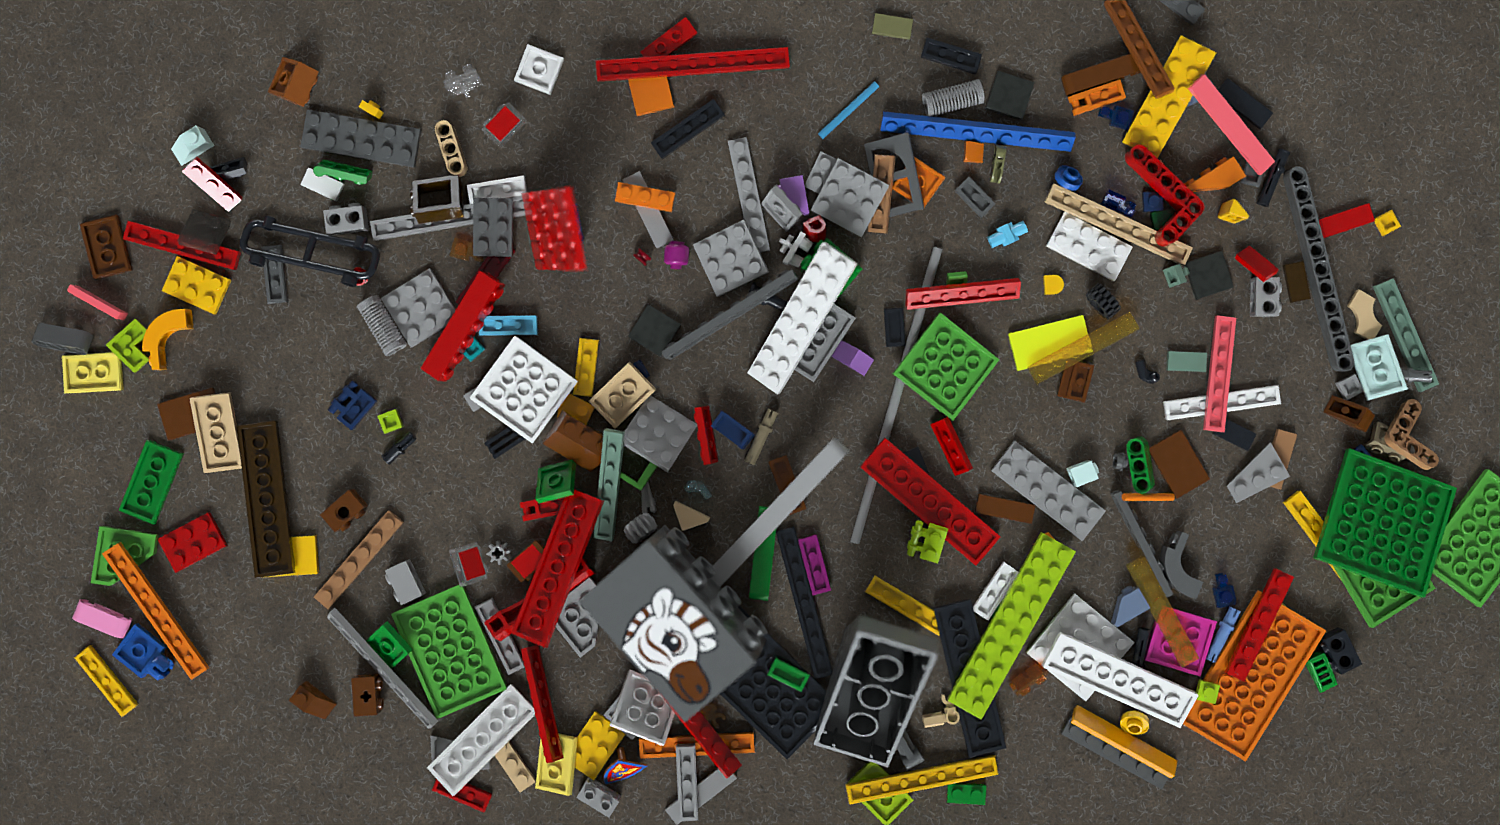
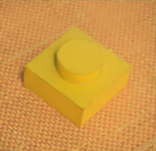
[359,100,383,119]

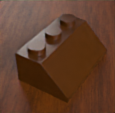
[542,410,603,472]

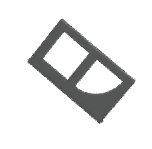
[864,132,924,217]

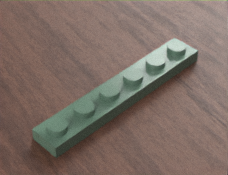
[1373,278,1439,392]
[594,428,625,542]

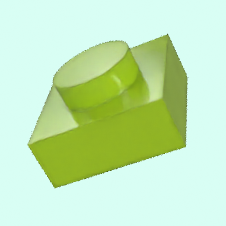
[378,409,404,434]
[1196,679,1220,704]

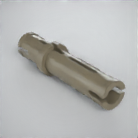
[744,408,779,465]

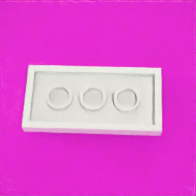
[1046,212,1133,281]

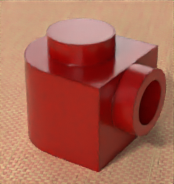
[803,215,826,242]

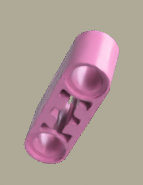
[72,599,133,638]

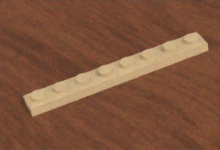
[1044,184,1192,266]

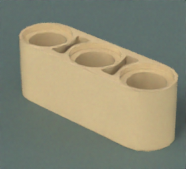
[435,120,468,177]

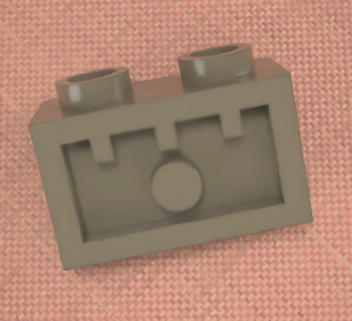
[1364,422,1413,463]

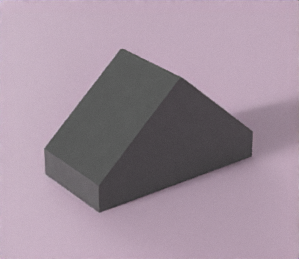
[813,615,938,767]

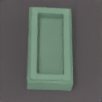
[1166,351,1207,372]

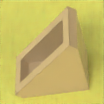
[673,501,710,531]

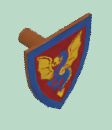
[603,747,648,784]

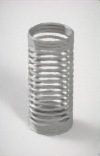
[922,79,985,117]
[357,295,407,356]

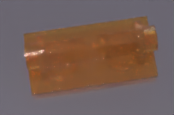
[1009,663,1048,697]

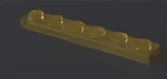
[1027,312,1140,384]
[1126,556,1200,668]

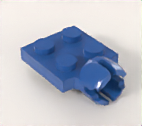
[112,623,174,680]

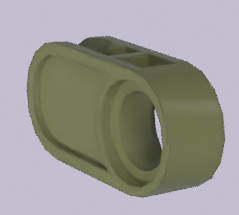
[990,144,1006,184]

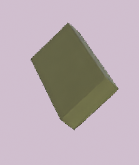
[872,13,913,40]

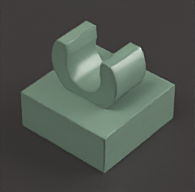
[1163,264,1190,288]

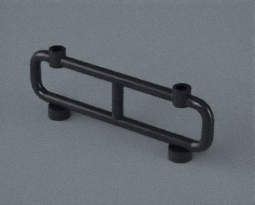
[240,216,380,287]

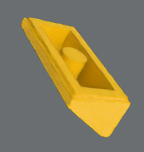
[1217,199,1249,224]

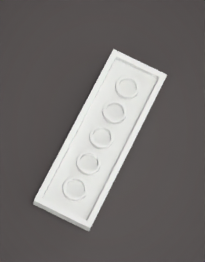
[427,684,535,796]

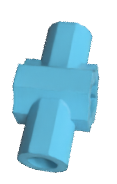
[987,221,1028,248]

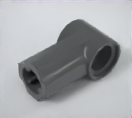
[897,730,924,770]

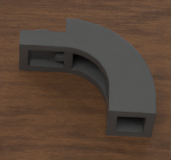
[1160,530,1203,600]

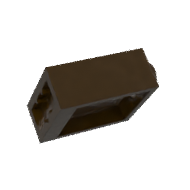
[410,175,464,224]

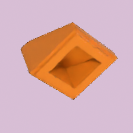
[963,141,984,163]

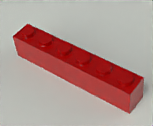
[420,271,505,381]

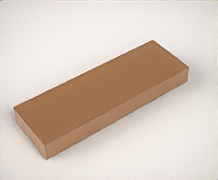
[1270,429,1297,490]

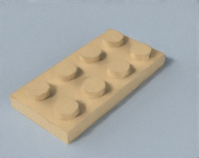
[190,392,242,473]

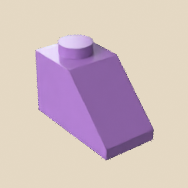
[777,175,809,216]

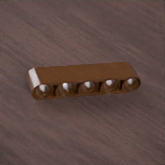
[1061,54,1141,97]

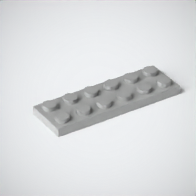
[991,441,1106,541]

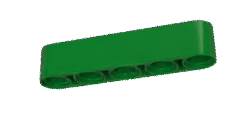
[749,506,776,601]

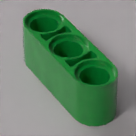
[1127,436,1155,494]

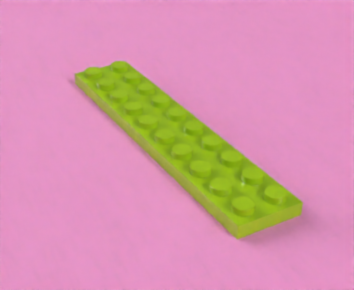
[947,532,1076,720]

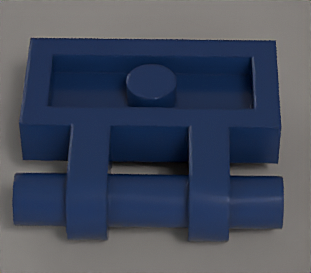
[328,380,377,430]

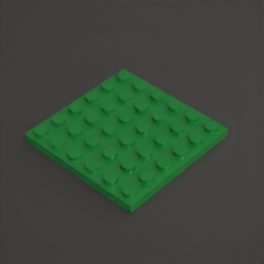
[1313,448,1457,598]

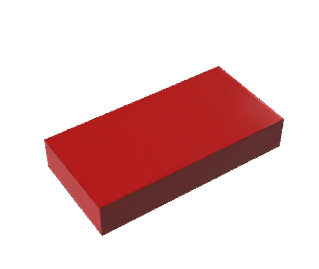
[1235,246,1279,282]

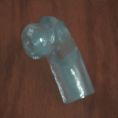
[684,480,712,500]

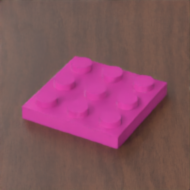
[1145,604,1217,677]

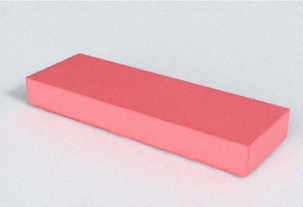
[67,284,128,320]

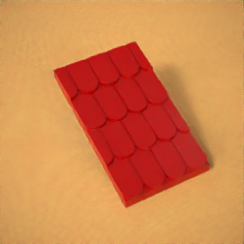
[521,187,586,271]

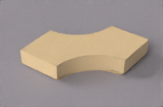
[1347,289,1382,340]

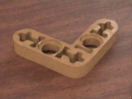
[1384,399,1439,470]

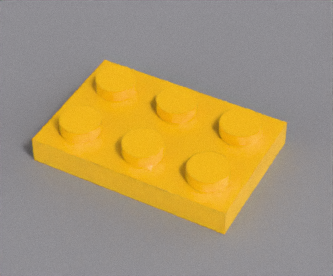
[162,256,231,315]
[575,711,625,780]

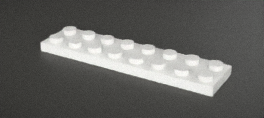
[748,242,857,394]
[1042,631,1199,728]

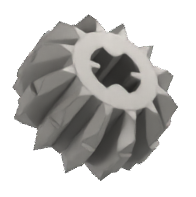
[623,513,657,543]

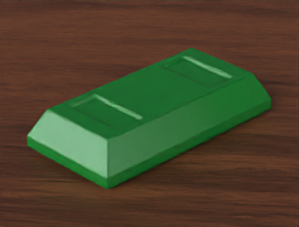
[767,658,810,692]

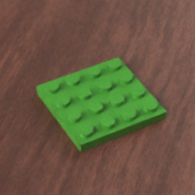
[892,313,999,421]
[1333,566,1436,628]

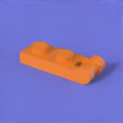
[1068,79,1126,116]

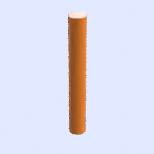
[1122,493,1175,501]

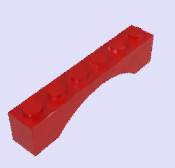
[484,557,595,641]

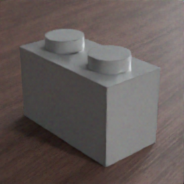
[385,559,426,605]

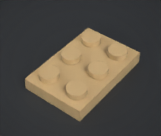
[589,362,656,428]

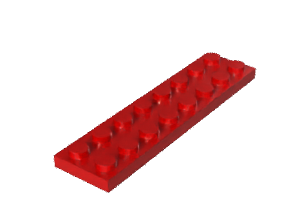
[859,437,1001,566]
[511,490,604,648]

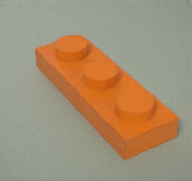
[615,182,675,212]

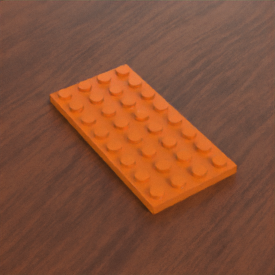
[1183,590,1326,761]

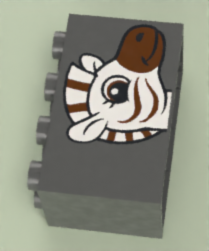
[579,525,767,722]

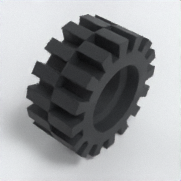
[1085,284,1121,320]

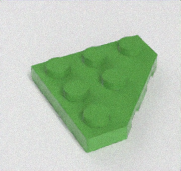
[91,526,159,586]

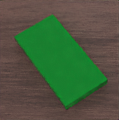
[118,440,184,525]

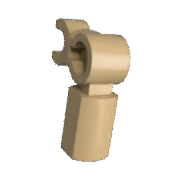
[922,694,960,728]

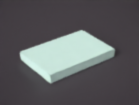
[1350,334,1408,401]

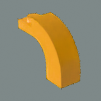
[142,309,193,370]

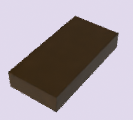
[1283,261,1311,303]

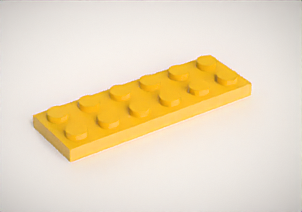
[1122,36,1216,158]

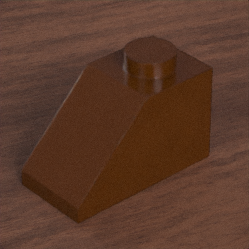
[1323,395,1375,432]
[289,681,337,719]

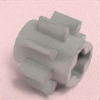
[486,540,512,565]

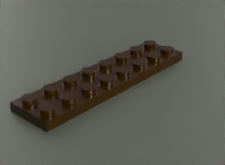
[237,421,295,578]

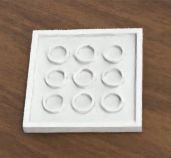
[470,336,578,444]
[1026,593,1135,701]

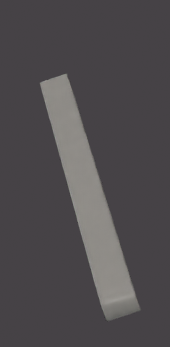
[712,437,849,587]

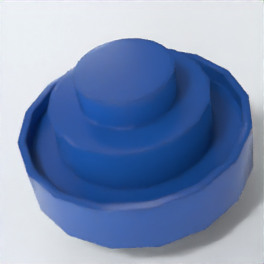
[1054,165,1083,190]

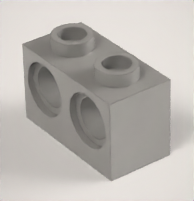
[323,203,369,235]
[1250,277,1282,317]
[576,777,621,818]

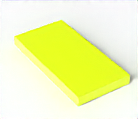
[1008,315,1092,371]

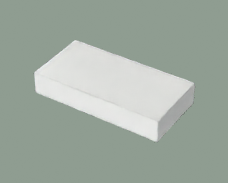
[301,168,345,201]

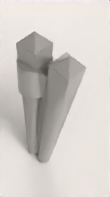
[641,482,657,513]

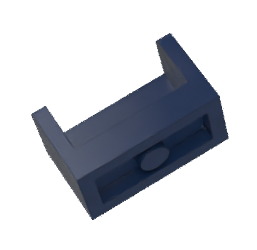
[711,411,755,450]

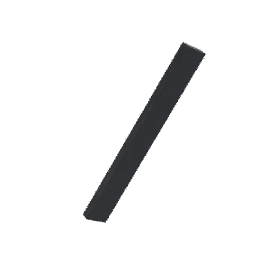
[776,526,832,679]

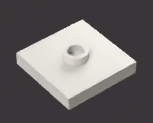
[514,44,564,95]

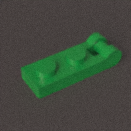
[313,160,373,185]

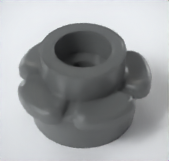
[1113,452,1128,471]

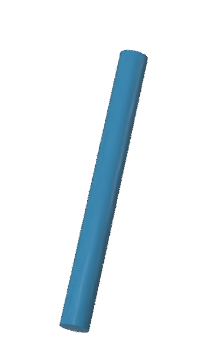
[818,81,879,139]

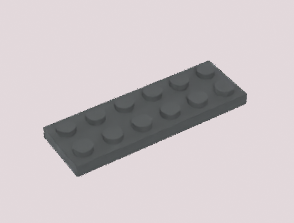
[301,109,421,168]

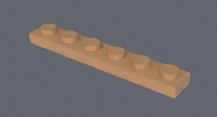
[314,510,404,609]

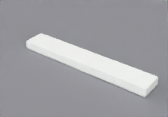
[1163,385,1281,420]

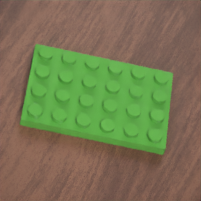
[1433,469,1500,608]
[391,583,508,719]

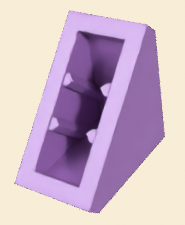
[831,340,874,376]

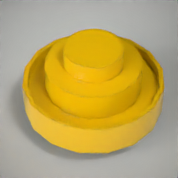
[1120,710,1149,735]

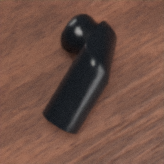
[1135,360,1160,384]

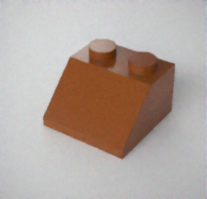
[268,57,319,107]

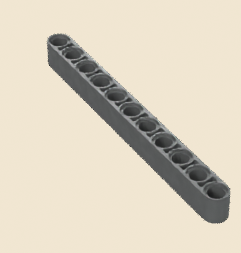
[1283,166,1354,371]

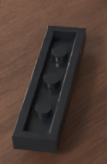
[651,99,725,159]

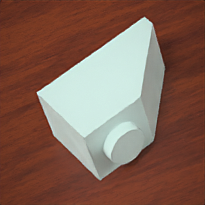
[171,125,214,165]

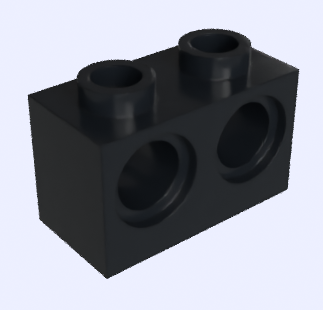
[1318,627,1362,675]

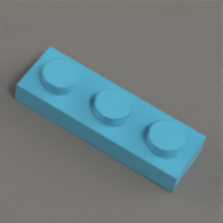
[479,316,538,336]

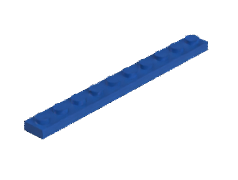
[880,111,1076,152]

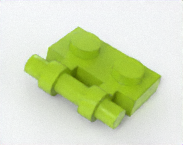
[907,520,948,564]

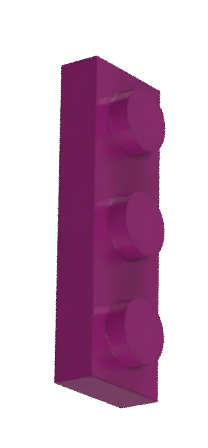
[798,535,831,595]

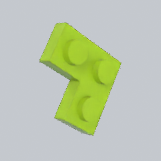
[106,319,149,373]

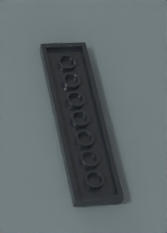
[933,599,1006,757]

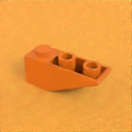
[1184,157,1246,192]

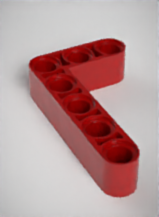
[1125,144,1204,247]

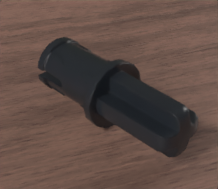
[381,432,416,465]

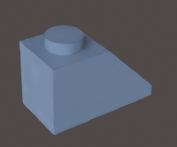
[1111,586,1150,627]

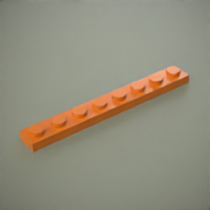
[102,542,210,680]

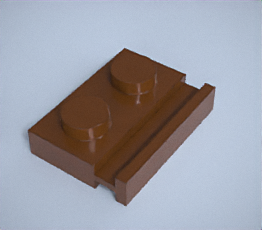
[1057,359,1095,403]

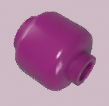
[664,241,689,269]

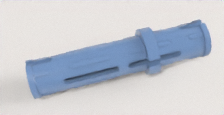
[1206,606,1241,663]

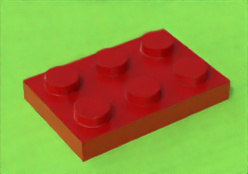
[157,512,228,573]

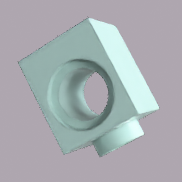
[1066,460,1099,487]

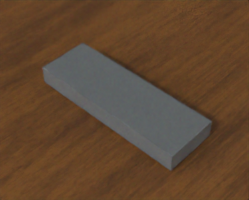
[261,245,288,304]

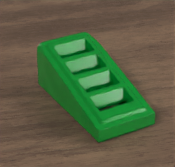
[1306,650,1338,693]

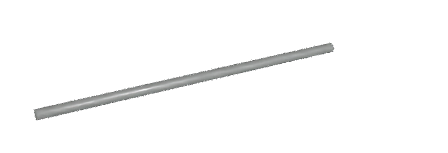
[850,247,942,544]

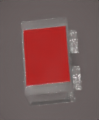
[481,102,527,148]
[449,542,488,587]

